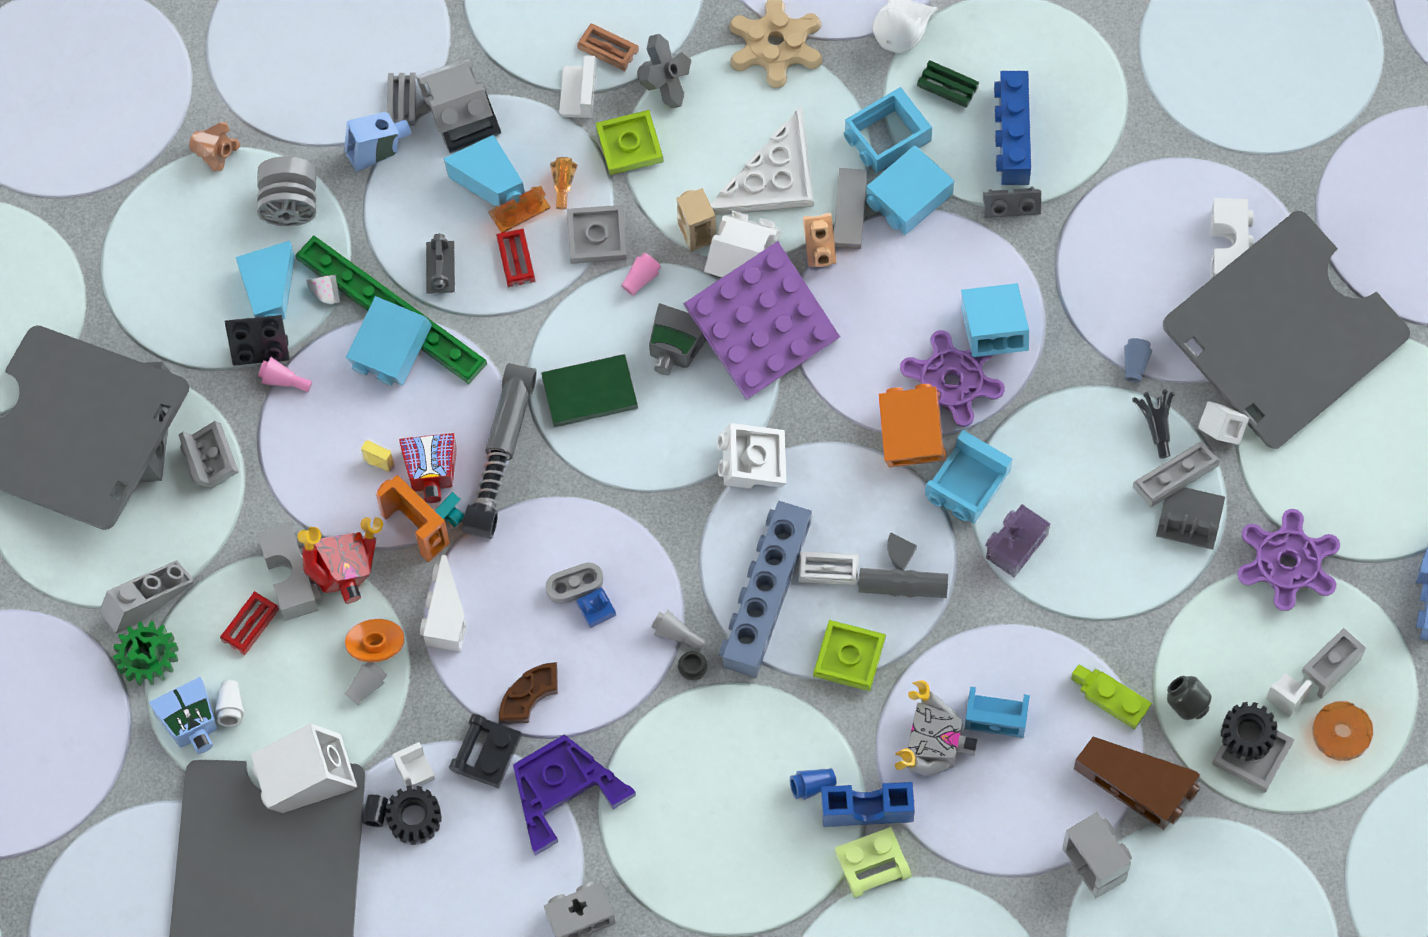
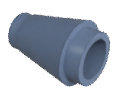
[1124,338,1153,383]

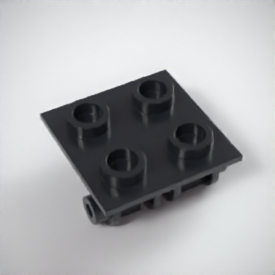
[225,315,290,366]

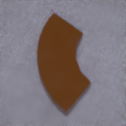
[498,662,558,724]

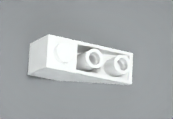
[420,555,467,652]

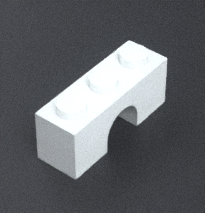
[1211,198,1254,279]

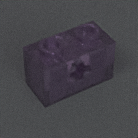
[985,504,1050,578]

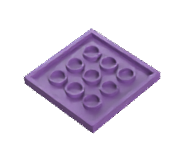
[683,241,840,399]

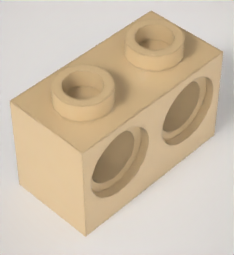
[676,188,716,252]

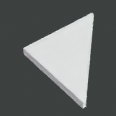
[710,107,814,215]

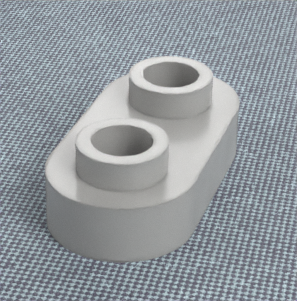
[546,562,603,604]

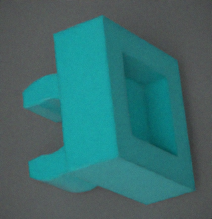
[435,492,464,528]

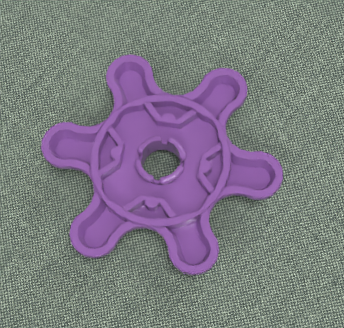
[900,330,1005,427]
[1237,509,1340,611]

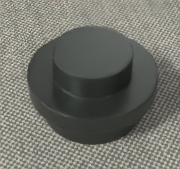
[678,651,708,680]

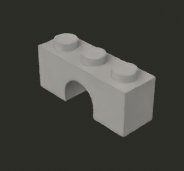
[257,523,321,621]

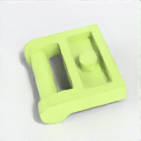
[835,827,912,898]

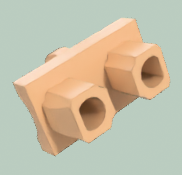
[803,213,837,267]

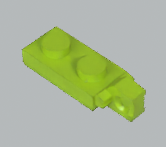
[1071,664,1152,729]

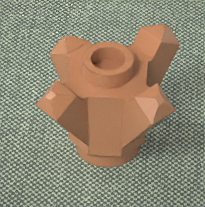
[189,121,240,171]

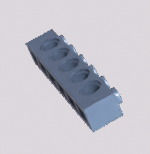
[719,500,812,678]

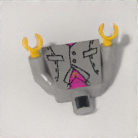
[895,680,978,777]

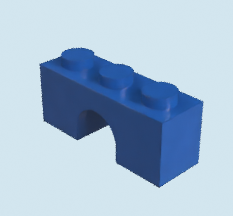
[821,782,915,827]

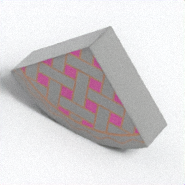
[306,275,340,304]

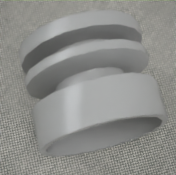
[257,156,317,226]

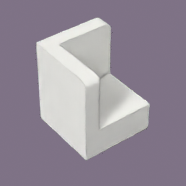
[1198,401,1249,445]
[1266,673,1312,716]
[392,742,435,789]

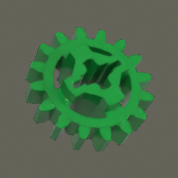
[113,621,179,686]

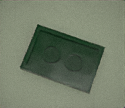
[541,354,638,427]

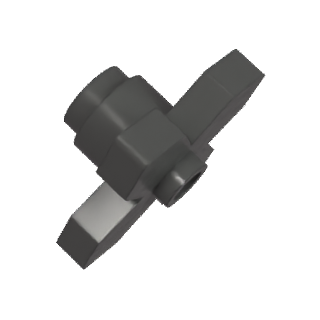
[637,34,691,108]

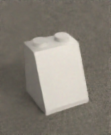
[251,723,358,813]

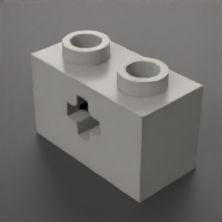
[544,882,616,937]

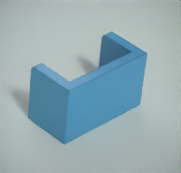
[964,687,1030,738]

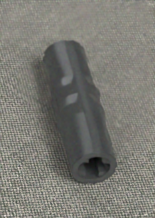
[858,568,948,598]

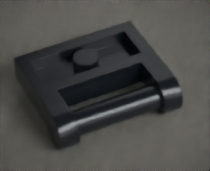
[449,714,522,789]

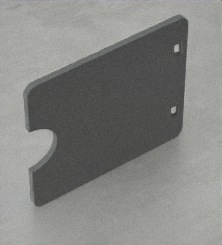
[1163,211,1410,449]
[0,325,189,530]
[169,760,365,937]

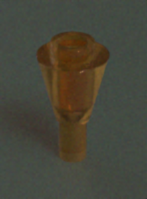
[550,157,578,210]

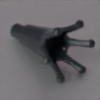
[1132,389,1175,459]

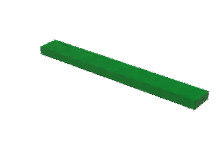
[295,235,487,384]

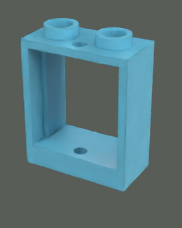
[843,87,932,174]

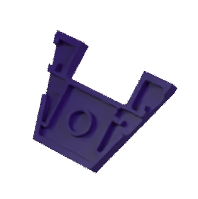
[513,734,636,856]

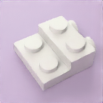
[717,423,786,489]

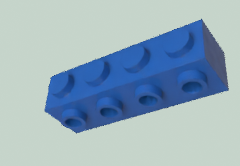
[994,71,1031,185]

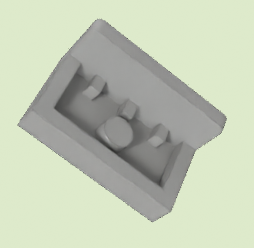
[178,421,239,489]

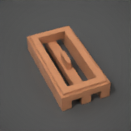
[577,23,639,71]

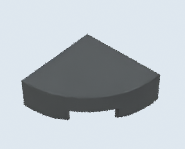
[887,533,917,571]

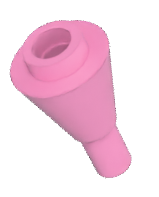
[258,357,312,392]

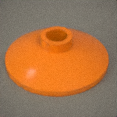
[345,619,405,662]

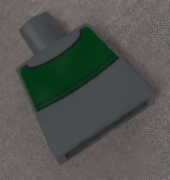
[649,303,706,376]

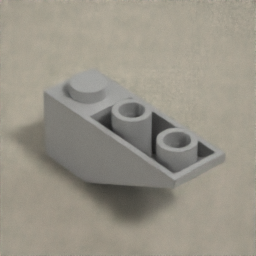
[99,560,194,633]

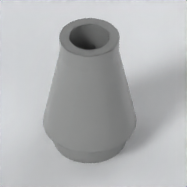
[345,662,387,705]

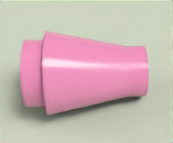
[621,253,661,296]

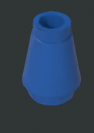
[789,768,837,800]

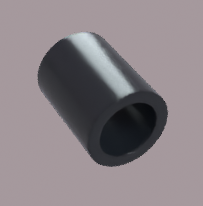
[362,794,388,827]

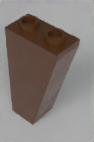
[1074,736,1201,830]

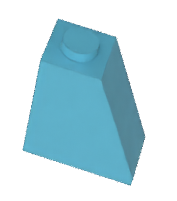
[443,135,526,210]
[236,240,295,319]

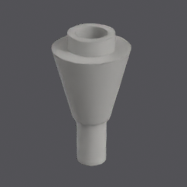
[651,609,705,650]

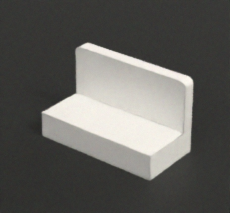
[559,56,596,118]

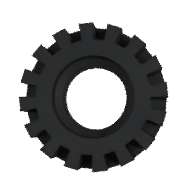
[1221,702,1278,761]
[385,786,442,845]

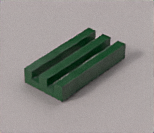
[917,60,979,108]

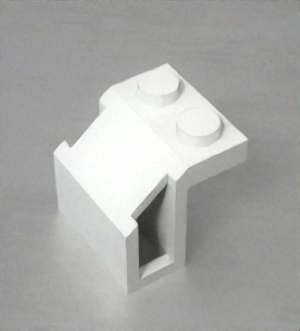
[704,211,782,277]

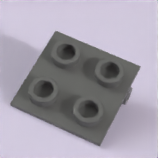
[1156,487,1225,550]

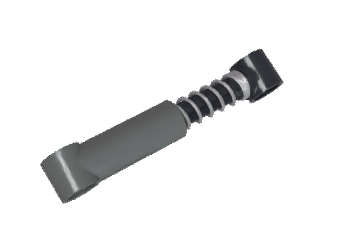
[462,363,537,539]

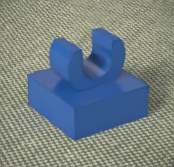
[576,588,616,628]

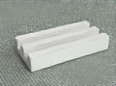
[799,552,859,585]

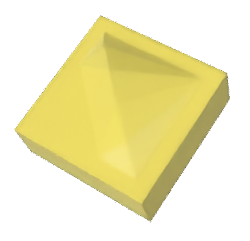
[361,440,394,472]

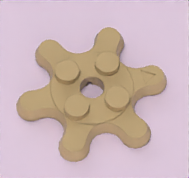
[729,0,822,88]

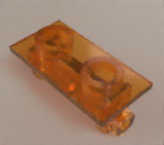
[488,186,551,233]

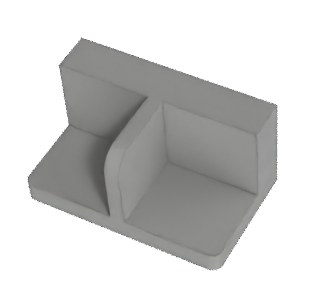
[1302,628,1366,699]

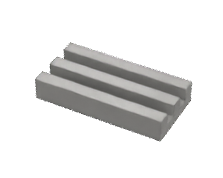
[387,72,416,126]

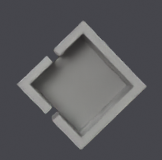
[1062,812,1132,899]

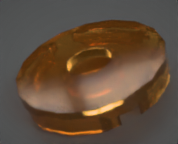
[1312,701,1373,761]

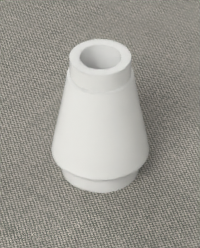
[214,680,244,727]

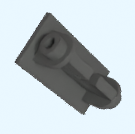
[983,186,1041,218]
[426,233,455,294]

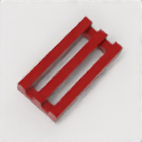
[496,228,535,287]
[220,591,279,656]

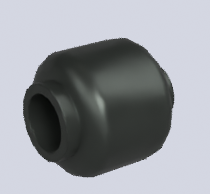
[1167,675,1212,720]

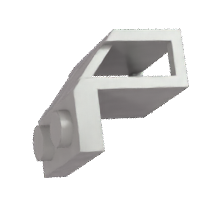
[416,58,493,134]

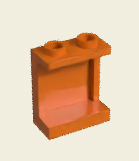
[879,384,946,468]
[376,475,450,563]

